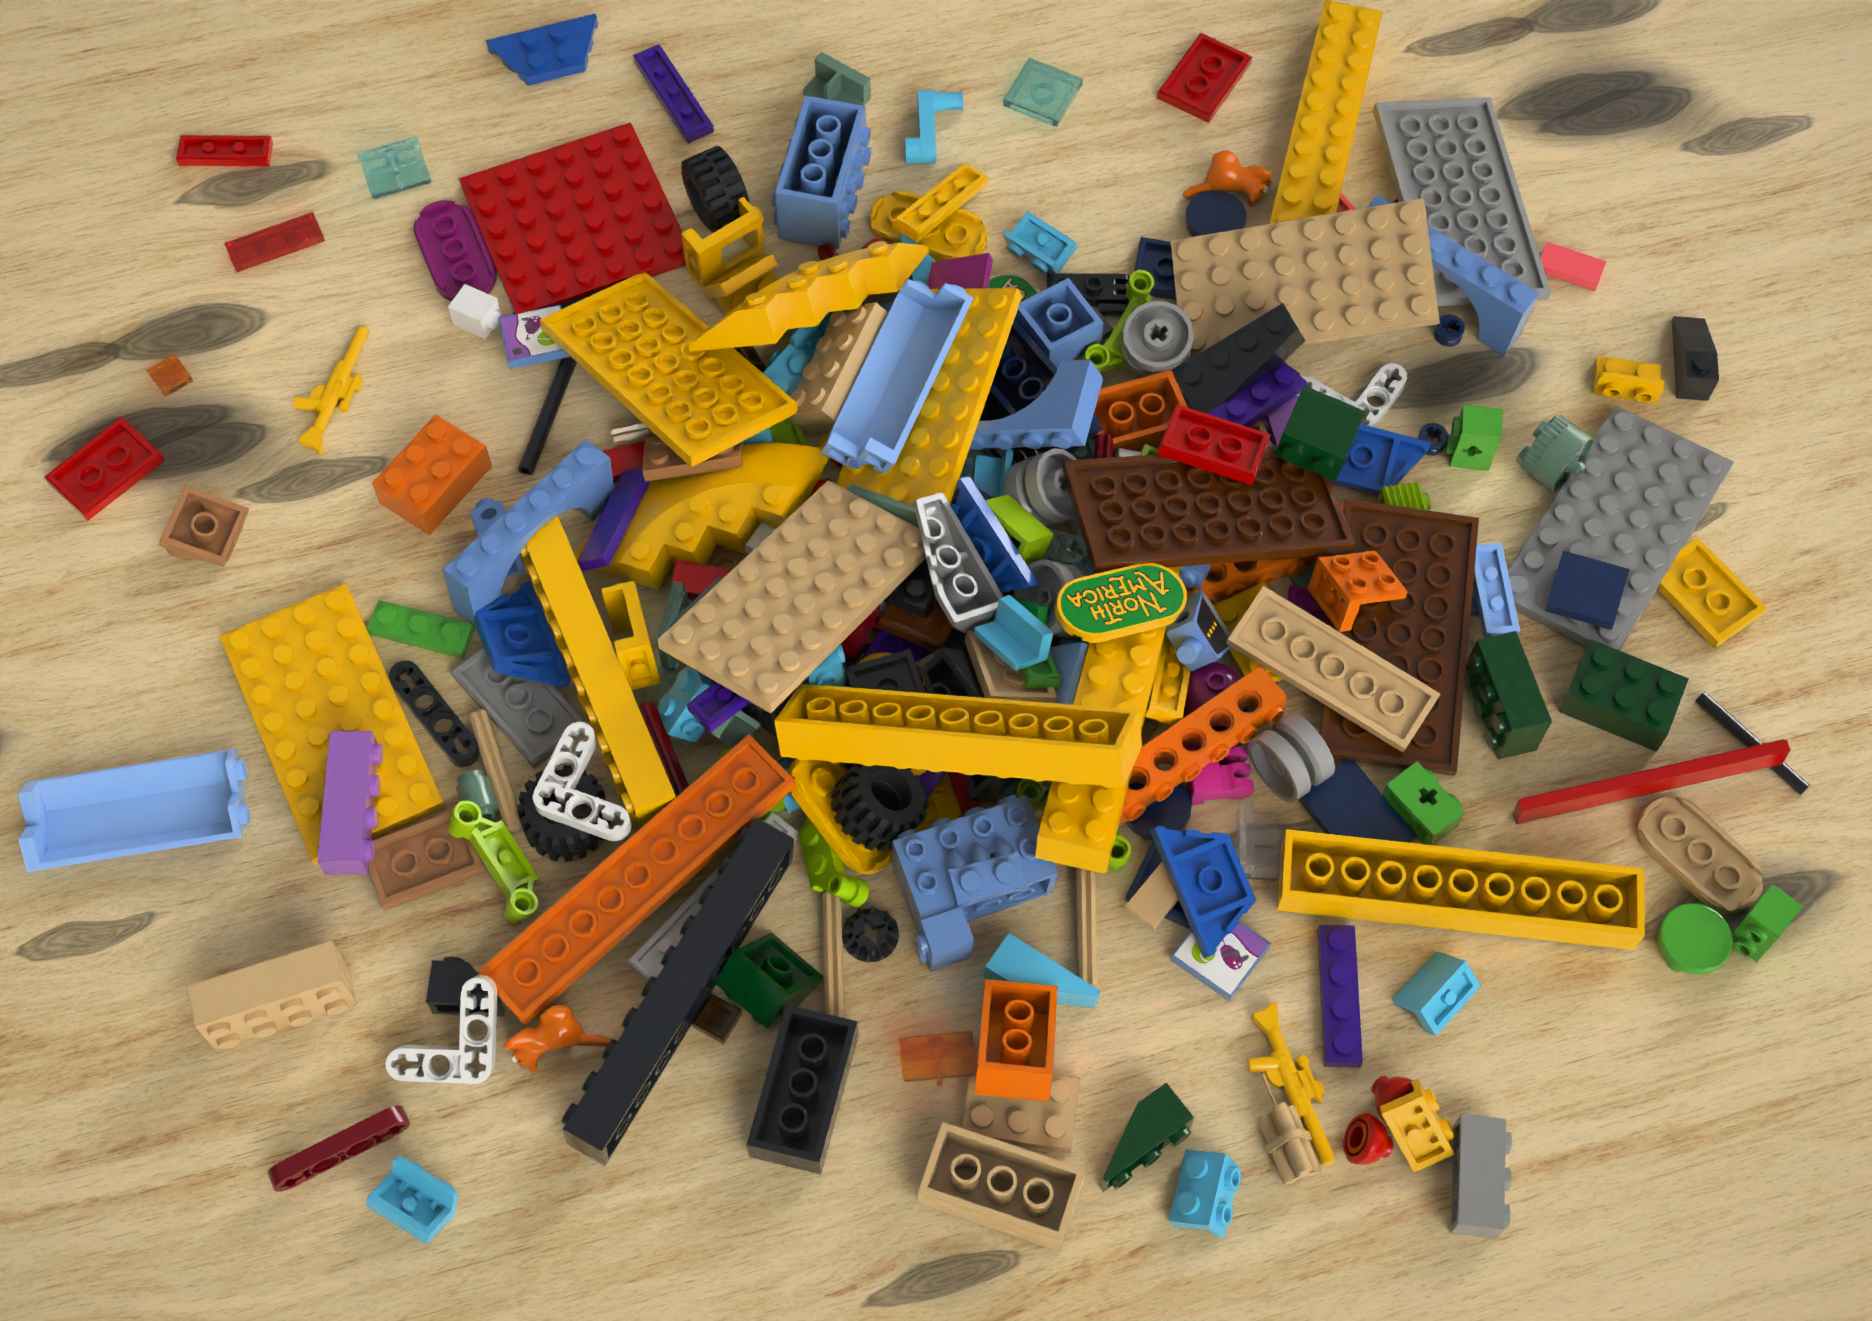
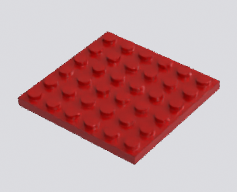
[459,122,686,315]

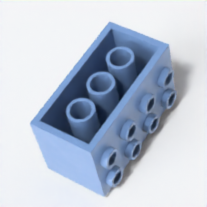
[772,95,871,250]
[891,795,1058,933]

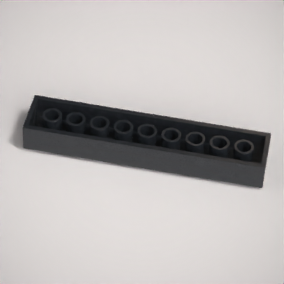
[561,818,794,1166]

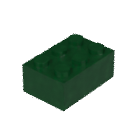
[1465,631,1552,759]
[1559,639,1689,752]

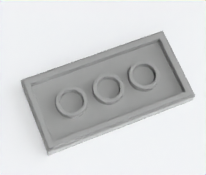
[451,647,588,769]

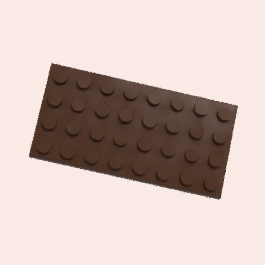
[1062,446,1355,573]
[1319,499,1479,776]

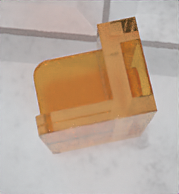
[899,1031,976,1086]

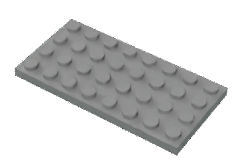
[1373,97,1551,306]
[1508,405,1734,651]

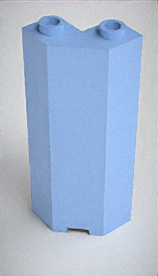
[820,279,974,474]
[18,748,250,872]

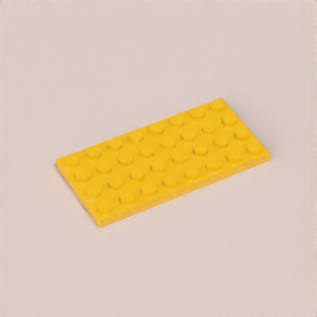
[540,273,797,467]
[836,288,1022,505]
[219,583,446,865]

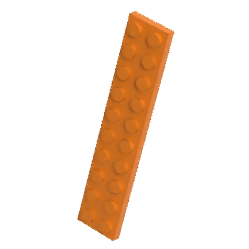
[477,734,795,1026]

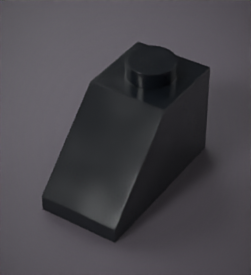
[426,957,505,1017]

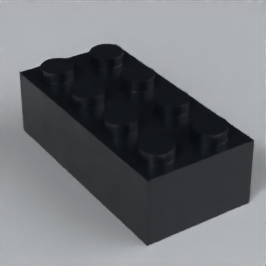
[746,1005,859,1174]

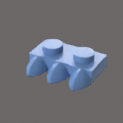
[947,838,1028,907]

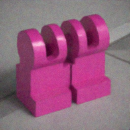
[1184,729,1254,805]

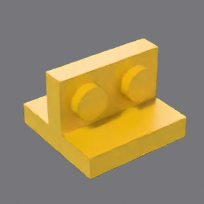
[702,254,778,315]

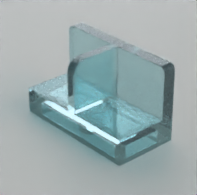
[357,136,431,199]

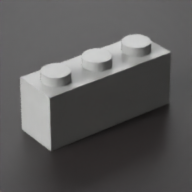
[1451,1114,1512,1239]

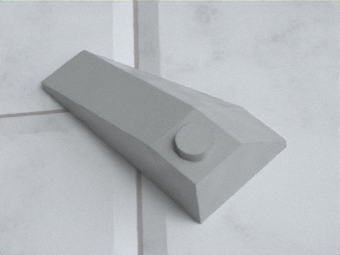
[913,492,1003,634]

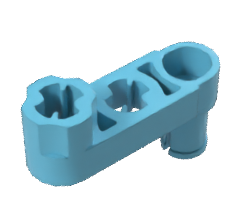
[905,90,963,164]

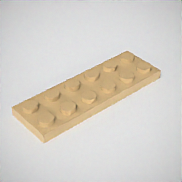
[1226,586,1440,753]

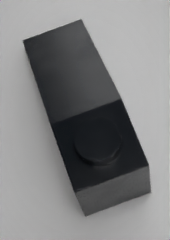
[1672,316,1719,401]

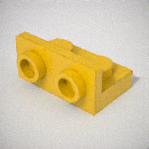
[1593,356,1665,403]
[1380,1079,1456,1172]

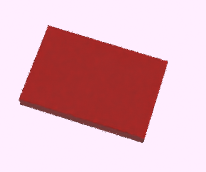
[1157,33,1252,123]
[1157,404,1271,485]
[44,417,165,521]

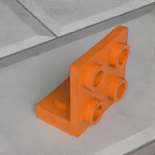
[1307,551,1408,632]

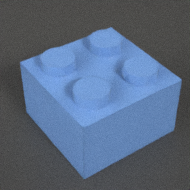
[1015,278,1104,367]

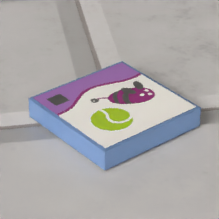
[498,305,571,369]
[1170,921,1271,1001]

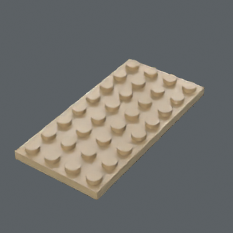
[1171,198,1440,360]
[658,480,926,713]

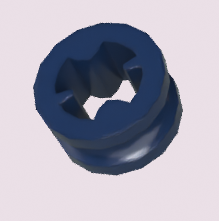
[1434,315,1465,347]
[1417,423,1448,456]

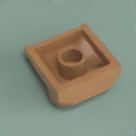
[159,485,249,567]

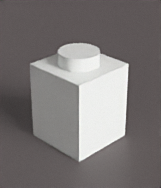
[448,284,502,339]

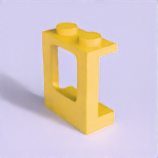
[681,197,766,288]
[601,581,661,691]

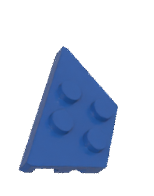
[486,13,598,86]
[1330,424,1431,496]
[950,476,1038,593]
[474,581,571,687]
[1150,826,1256,958]

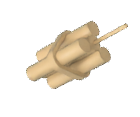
[1258,1074,1322,1185]

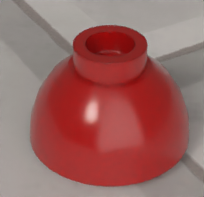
[1371,1075,1414,1124]
[1343,1113,1394,1165]

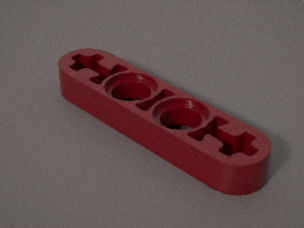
[267,1105,410,1192]

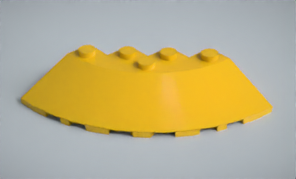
[688,241,929,352]
[575,442,829,591]

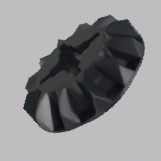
[842,906,899,962]

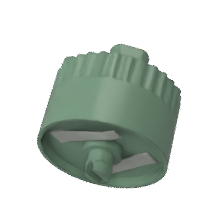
[1516,415,1594,491]

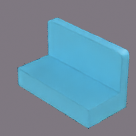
[972,449,1013,498]
[973,595,1053,670]
[1392,952,1481,1036]

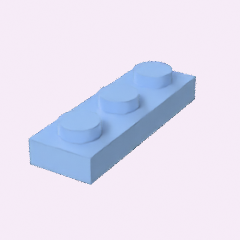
[1473,543,1520,638]

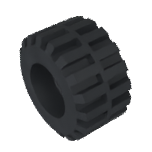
[681,146,750,232]
[831,763,928,851]
[517,765,611,862]

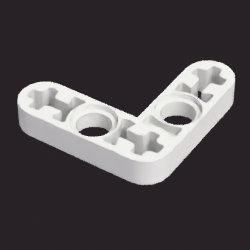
[1296,363,1407,428]
[533,722,632,842]
[385,975,497,1084]

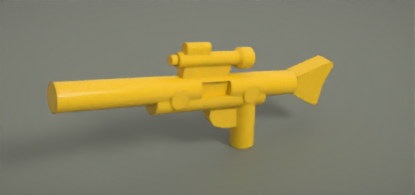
[294,326,370,455]
[1247,1002,1336,1166]

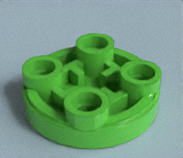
[1658,903,1733,975]

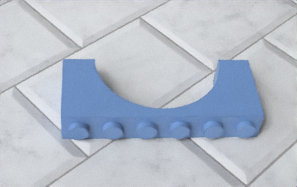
[1366,194,1539,356]
[970,360,1103,450]
[443,439,614,627]

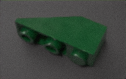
[1100,1082,1194,1192]

